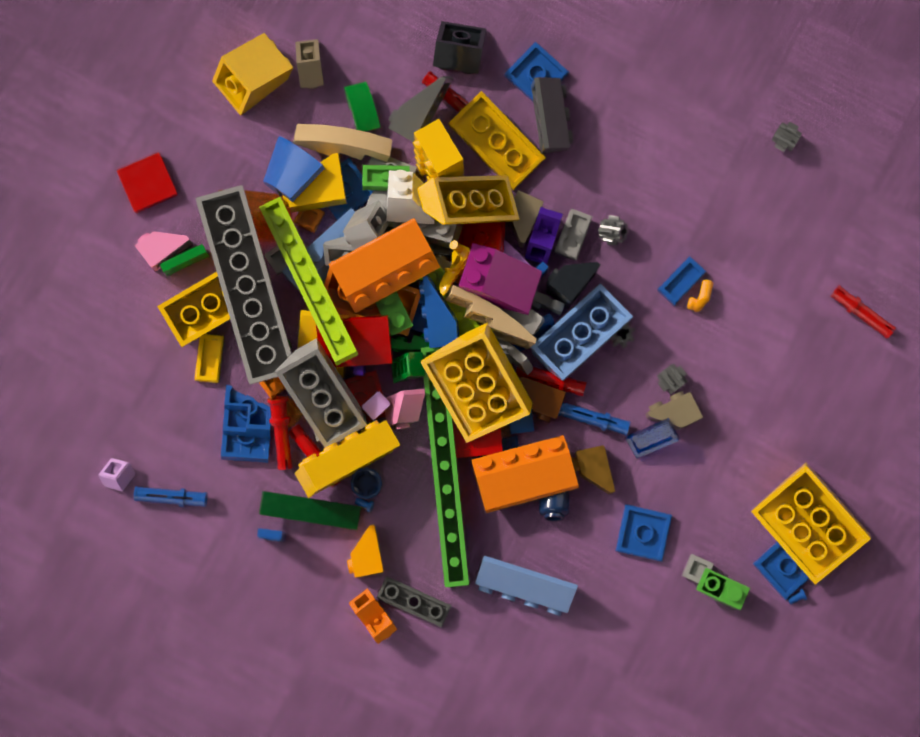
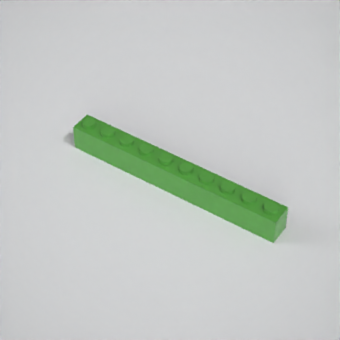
[421,347,469,587]

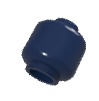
[539,491,570,522]

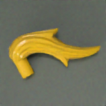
[439,240,470,296]

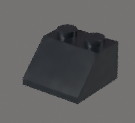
[433,21,487,74]
[546,262,601,309]

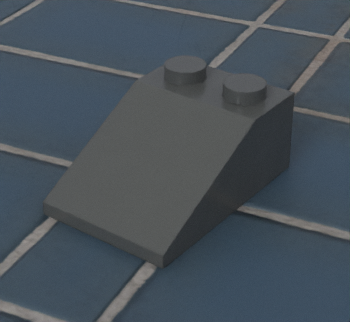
[389,76,454,142]

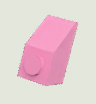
[135,231,193,272]
[385,389,425,430]

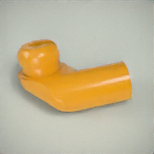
[687,280,714,312]

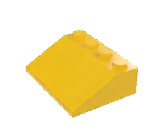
[421,322,533,443]
[751,462,871,584]

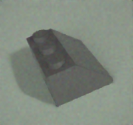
[531,77,573,154]

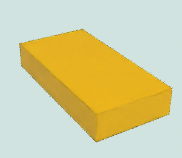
[195,334,224,383]

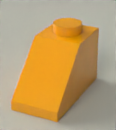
[347,525,384,578]

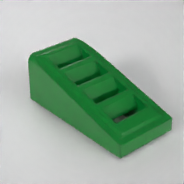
[391,352,425,383]

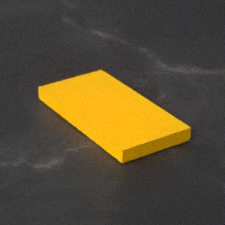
[448,91,546,191]

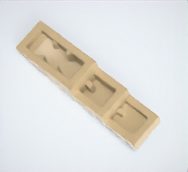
[293,124,392,162]
[445,285,536,349]

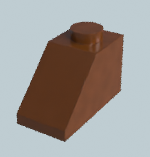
[520,376,566,423]

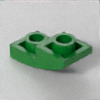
[344,81,381,132]
[391,333,430,353]

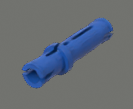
[558,402,631,436]
[134,486,208,508]

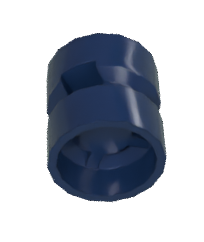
[351,467,383,499]

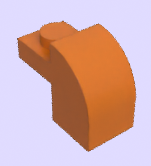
[349,588,397,644]

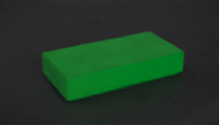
[160,244,209,276]

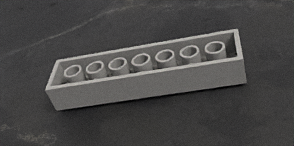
[195,185,292,385]

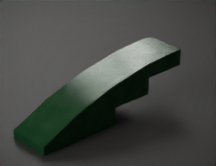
[258,491,361,530]

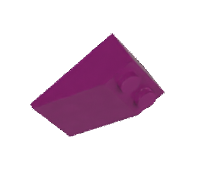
[459,243,542,315]

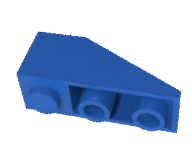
[419,274,459,348]

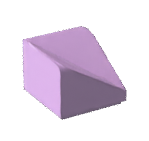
[362,391,390,421]
[98,458,135,492]

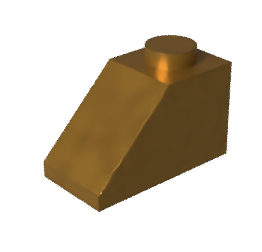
[572,445,615,494]

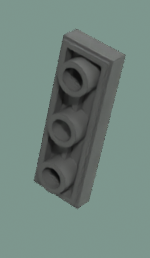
[376,576,452,627]

